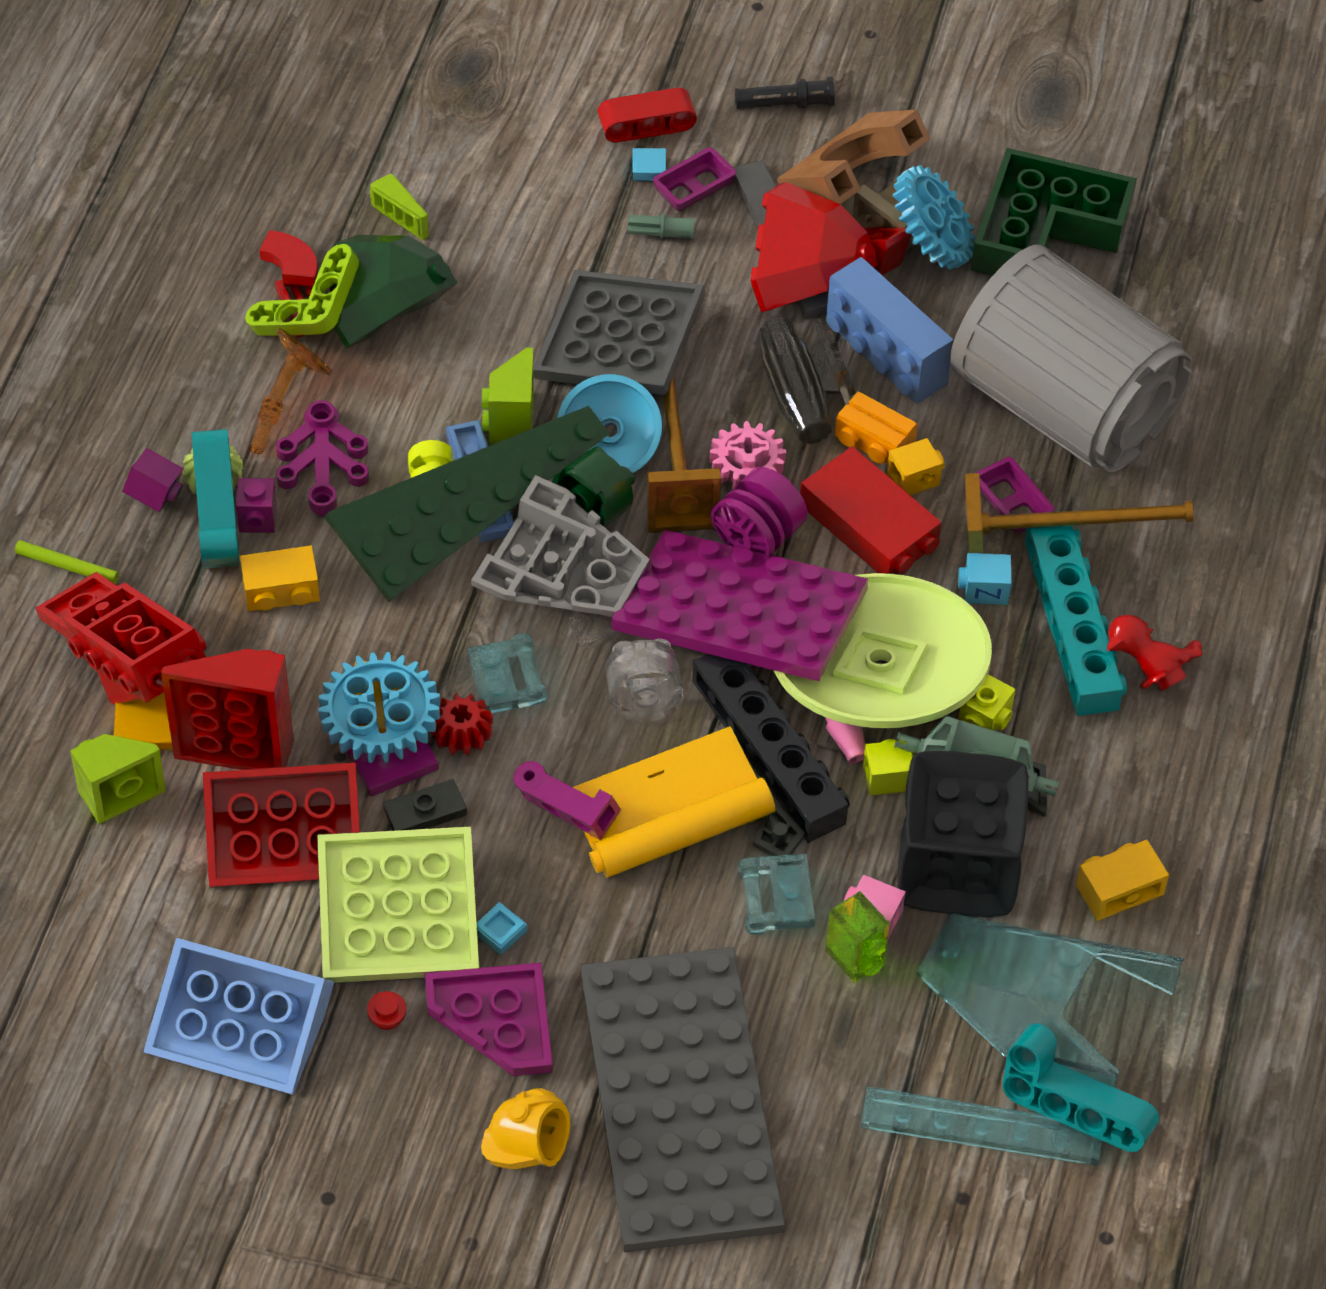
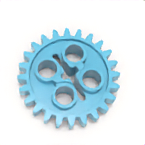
[893,165,976,270]
[318,652,440,763]

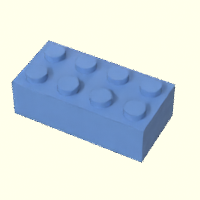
[826,257,953,404]

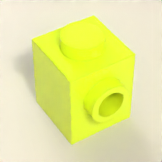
[863,739,916,796]

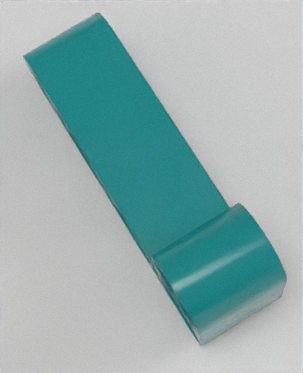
[191,429,240,569]
[1002,1023,1160,1152]

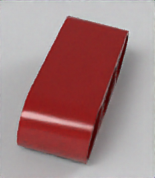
[597,88,697,143]

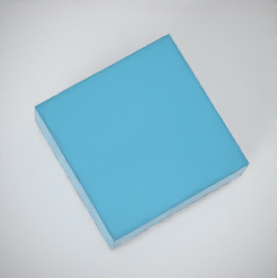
[632,148,666,181]
[477,902,527,955]

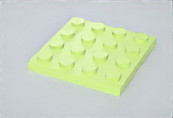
[318,827,479,983]

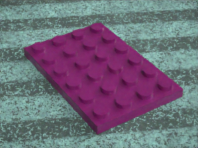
[612,530,868,681]

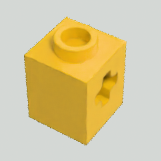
[887,438,945,495]

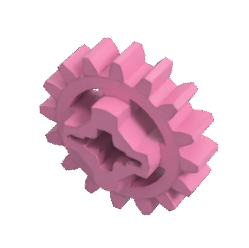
[709,421,786,490]

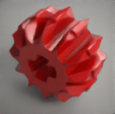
[431,692,493,757]

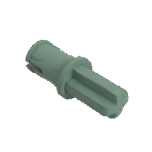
[628,213,695,240]

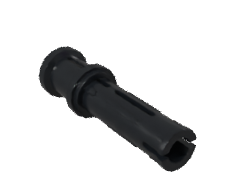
[735,76,835,109]

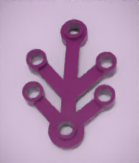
[276,400,369,516]

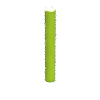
[15,540,119,585]

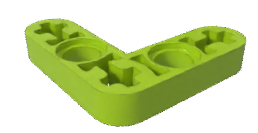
[245,244,359,336]

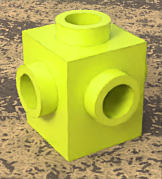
[958,674,1016,731]

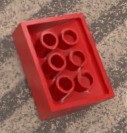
[161,649,294,770]
[203,762,360,887]

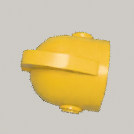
[481,1088,571,1169]

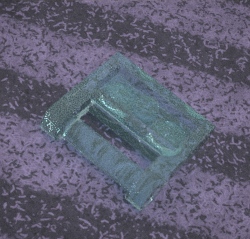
[467,633,548,713]
[738,854,815,935]

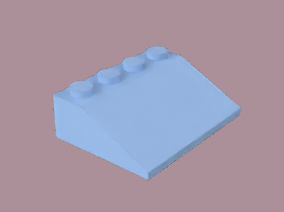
[143,938,335,1095]

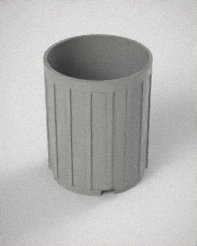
[951,244,1192,472]

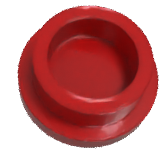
[367,991,406,1030]

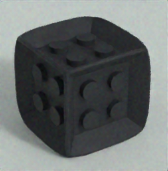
[897,750,1029,917]

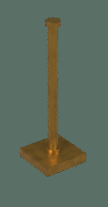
[647,376,721,533]
[965,473,1193,554]

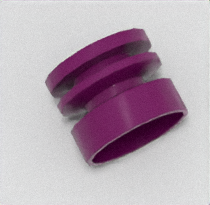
[711,467,808,558]

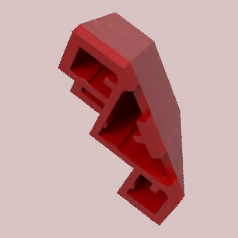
[750,182,878,312]

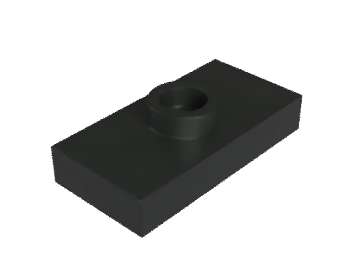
[383,779,467,831]

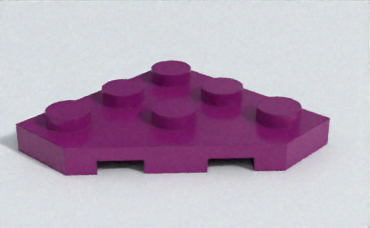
[425,962,553,1076]

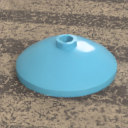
[557,374,662,474]

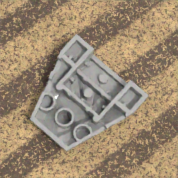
[471,475,650,617]

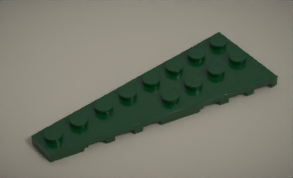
[324,406,610,602]

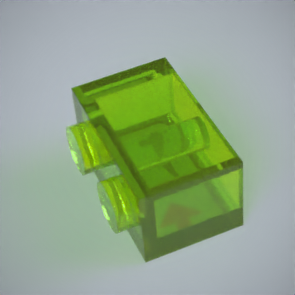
[825,891,890,983]

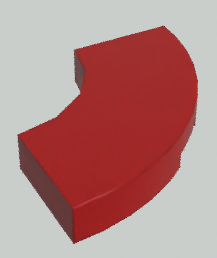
[259,230,318,287]

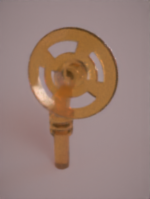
[250,327,332,454]

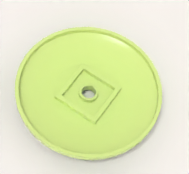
[774,573,992,728]

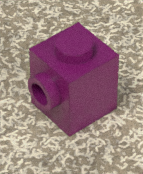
[122,448,184,512]
[236,478,277,533]

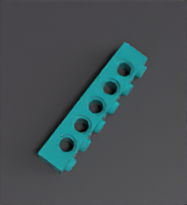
[1024,525,1127,716]

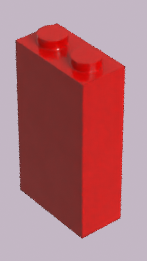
[800,446,942,574]

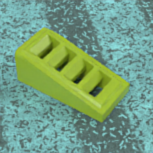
[370,173,429,240]

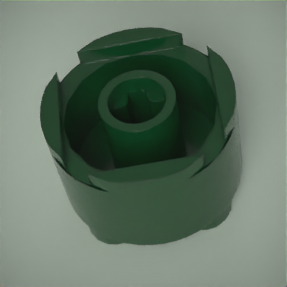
[552,447,635,527]

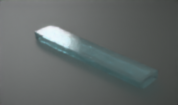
[861,1086,1102,1166]

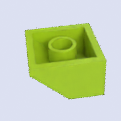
[482,347,534,446]
[70,734,166,824]

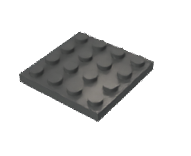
[534,270,706,395]

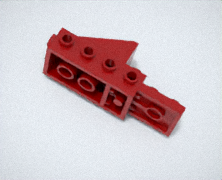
[35,572,207,704]

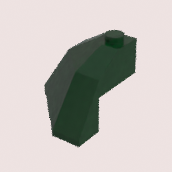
[330,235,458,348]

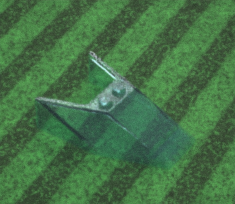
[916,913,1184,1088]

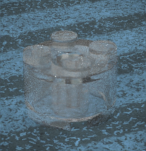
[605,639,684,723]

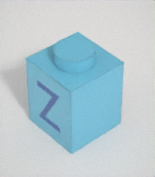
[958,553,1012,605]

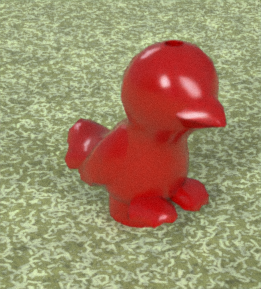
[1107,614,1203,691]

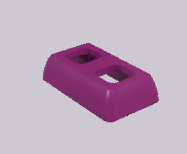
[653,147,736,212]
[975,457,1055,534]

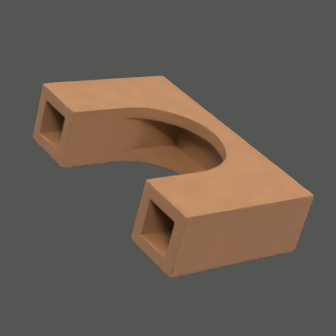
[777,110,930,204]

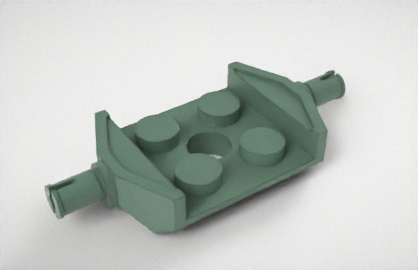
[894,716,1059,797]

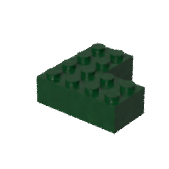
[970,148,1137,275]

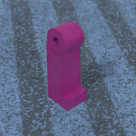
[513,761,621,840]

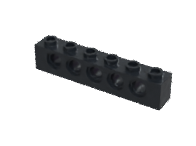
[692,654,850,843]

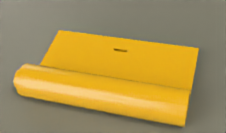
[573,726,776,878]

